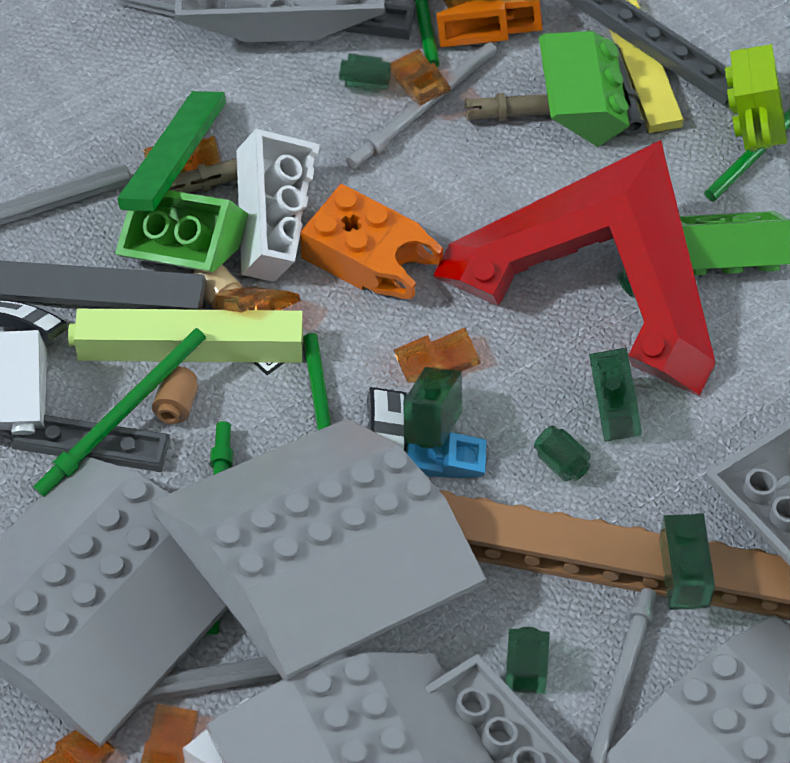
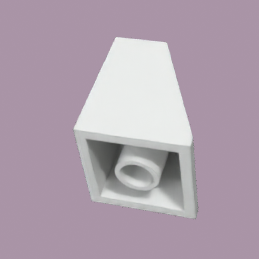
[0,330,47,435]

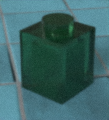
[505,627,550,694]

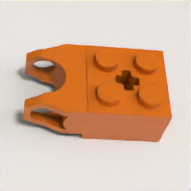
[300,183,443,299]

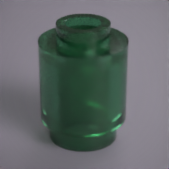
[339,53,391,92]
[534,425,591,482]

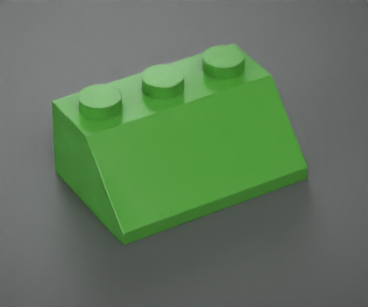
[539,31,630,147]
[115,190,249,273]
[680,211,790,275]

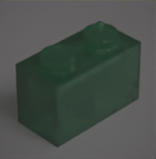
[589,347,642,442]
[403,367,462,448]
[659,513,715,610]

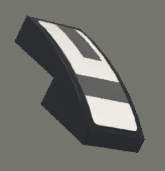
[0,300,67,342]
[367,387,408,453]

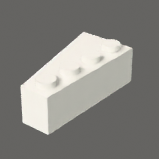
[236,129,320,282]

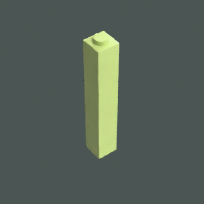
[68,308,303,363]

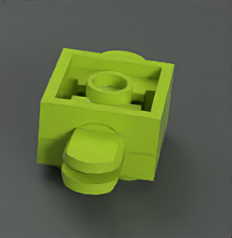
[725,44,787,152]

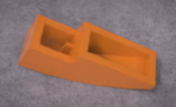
[436,0,543,47]

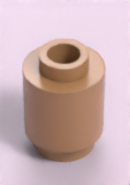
[152,366,198,424]

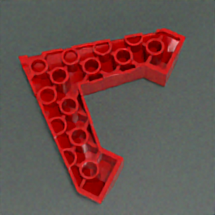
[433,140,716,397]

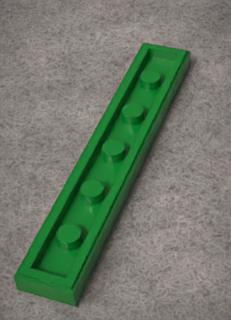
[117,91,226,212]

